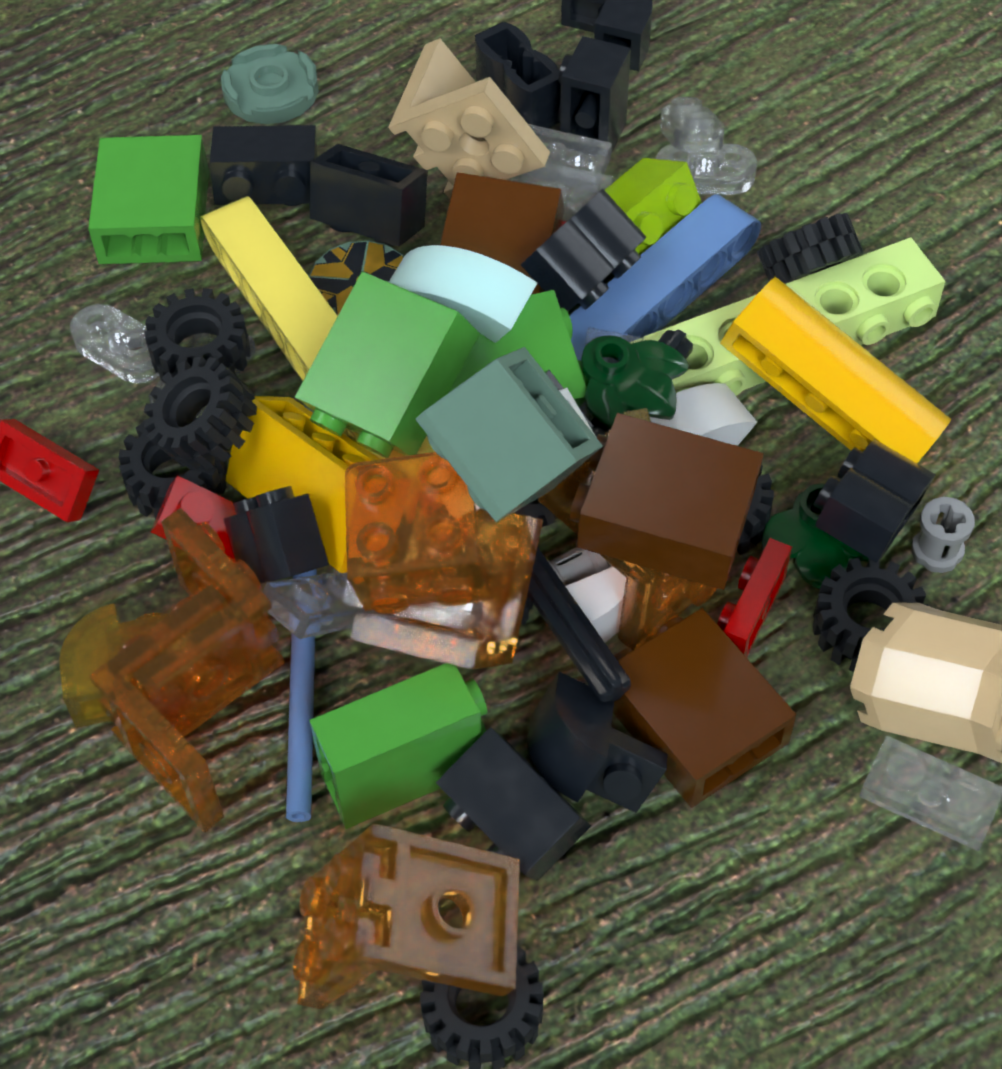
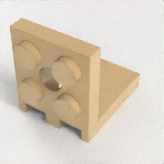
[388,38,550,199]

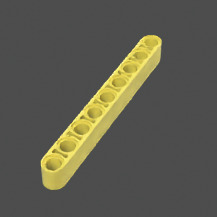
[200,196,446,528]

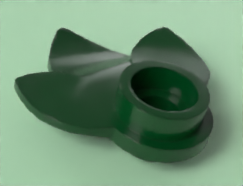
[581,335,689,429]
[762,483,869,589]

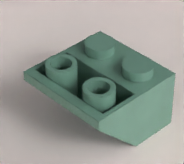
[415,347,603,523]

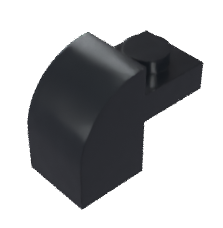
[561,0,653,72]
[527,671,668,813]

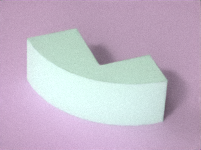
[389,245,537,343]

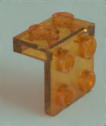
[345,452,490,614]

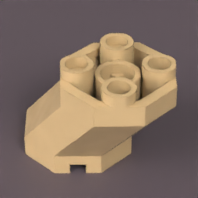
[850,603,1002,763]

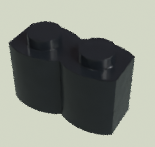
[475,21,561,135]
[521,189,646,312]
[814,439,936,563]
[223,486,330,588]

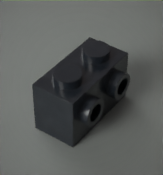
[558,36,631,163]
[210,125,318,206]
[310,144,428,247]
[436,727,591,881]

